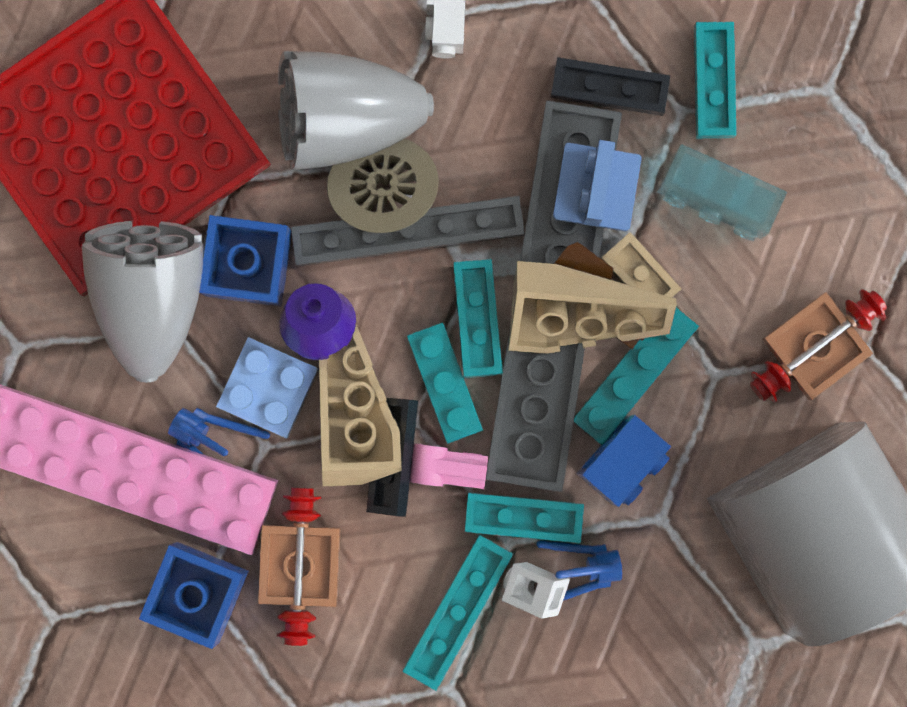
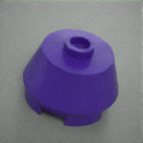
[279,283,356,360]

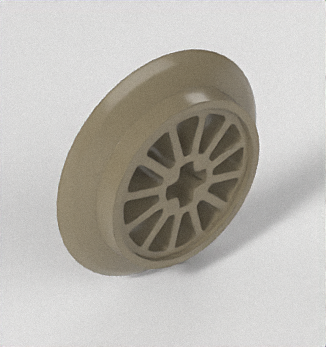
[327,139,439,233]

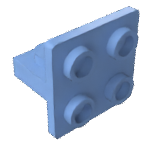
[553,140,641,232]

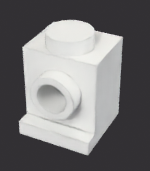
[425,0,465,58]
[502,562,570,618]

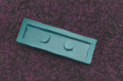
[694,22,737,139]
[453,259,503,378]
[407,322,483,444]
[465,493,584,543]

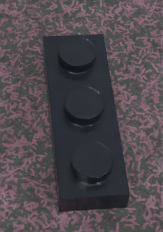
[550,57,671,116]
[366,397,418,517]

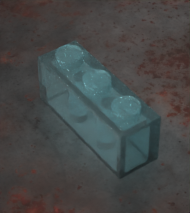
[657,144,787,241]

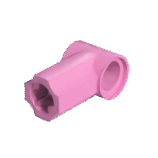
[410,444,488,489]

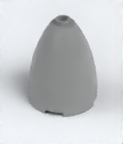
[277,51,434,170]
[82,221,203,383]

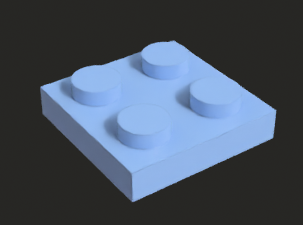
[216,337,319,438]

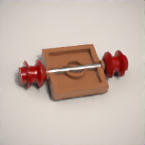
[750,289,887,403]
[258,487,341,646]

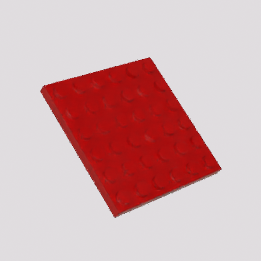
[0,0,271,297]

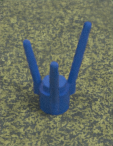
[168,408,270,456]
[536,540,622,601]

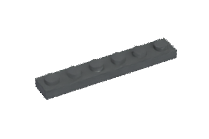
[291,196,525,267]

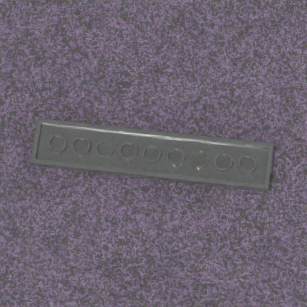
[486,100,622,492]

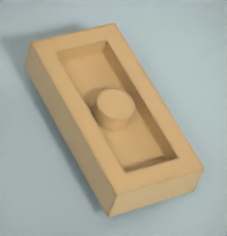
[601,232,682,298]

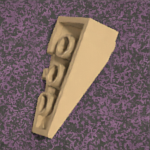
[509,261,677,354]
[319,325,401,486]

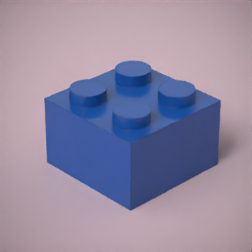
[199,215,292,307]
[576,415,671,507]
[139,542,249,649]

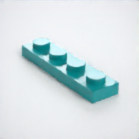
[573,307,699,445]
[402,534,513,691]

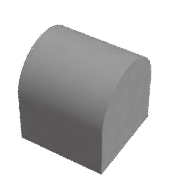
[706,421,907,646]

